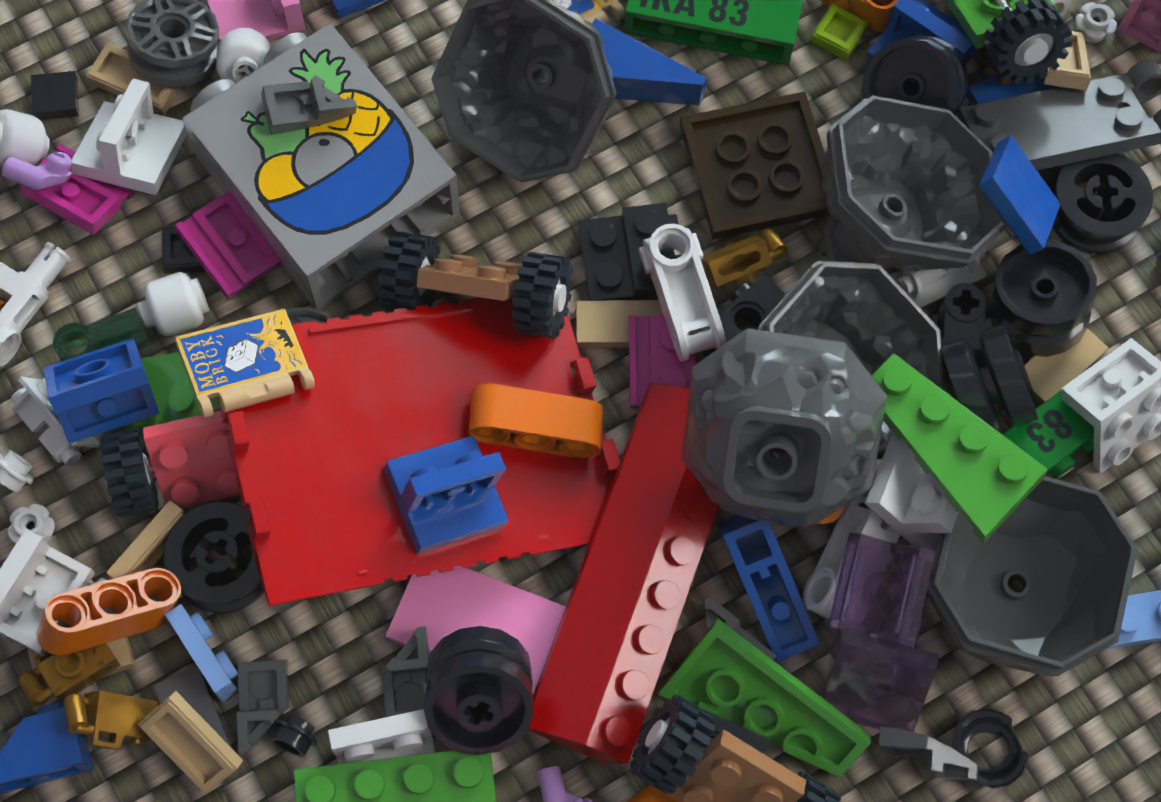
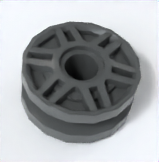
[126,0,219,87]

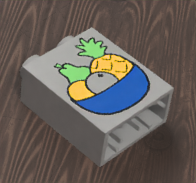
[183,23,460,310]

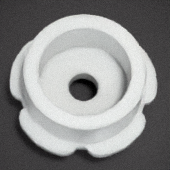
[1075,2,1117,43]
[0,450,33,492]
[8,504,55,544]

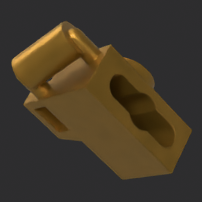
[701,228,788,287]
[19,643,121,707]
[63,690,159,750]

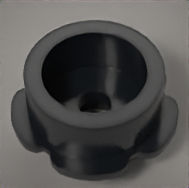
[270,715,317,757]

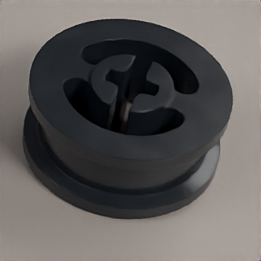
[1051,153,1153,254]
[164,502,264,613]

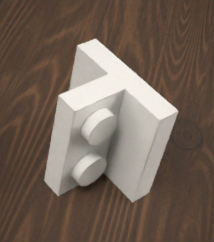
[71,79,188,195]
[865,433,959,553]
[0,529,95,656]

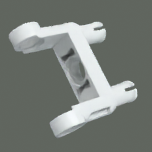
[0,242,71,367]

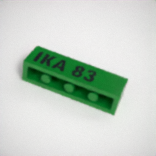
[624,0,803,66]
[1002,351,1112,479]

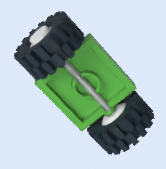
[944,0,1073,84]

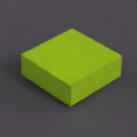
[810,3,869,61]

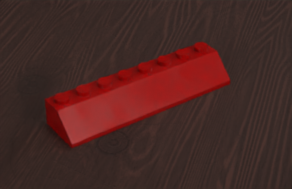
[528,382,719,764]

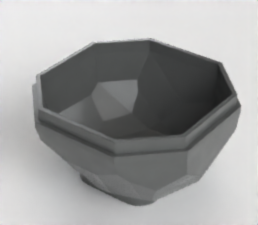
[926,476,1138,677]

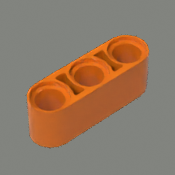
[468,383,603,458]
[36,568,181,655]

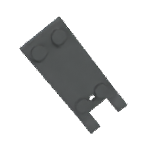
[958,60,1161,170]

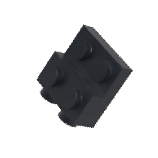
[578,203,682,301]

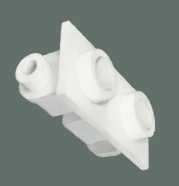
[890,250,988,308]
[11,377,100,466]

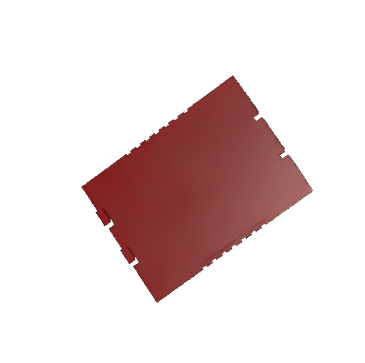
[217,297,620,606]

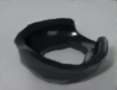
[952,709,1028,789]

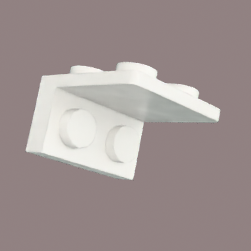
[1061,338,1161,473]
[328,709,436,764]

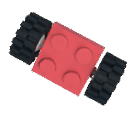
[100,411,240,518]

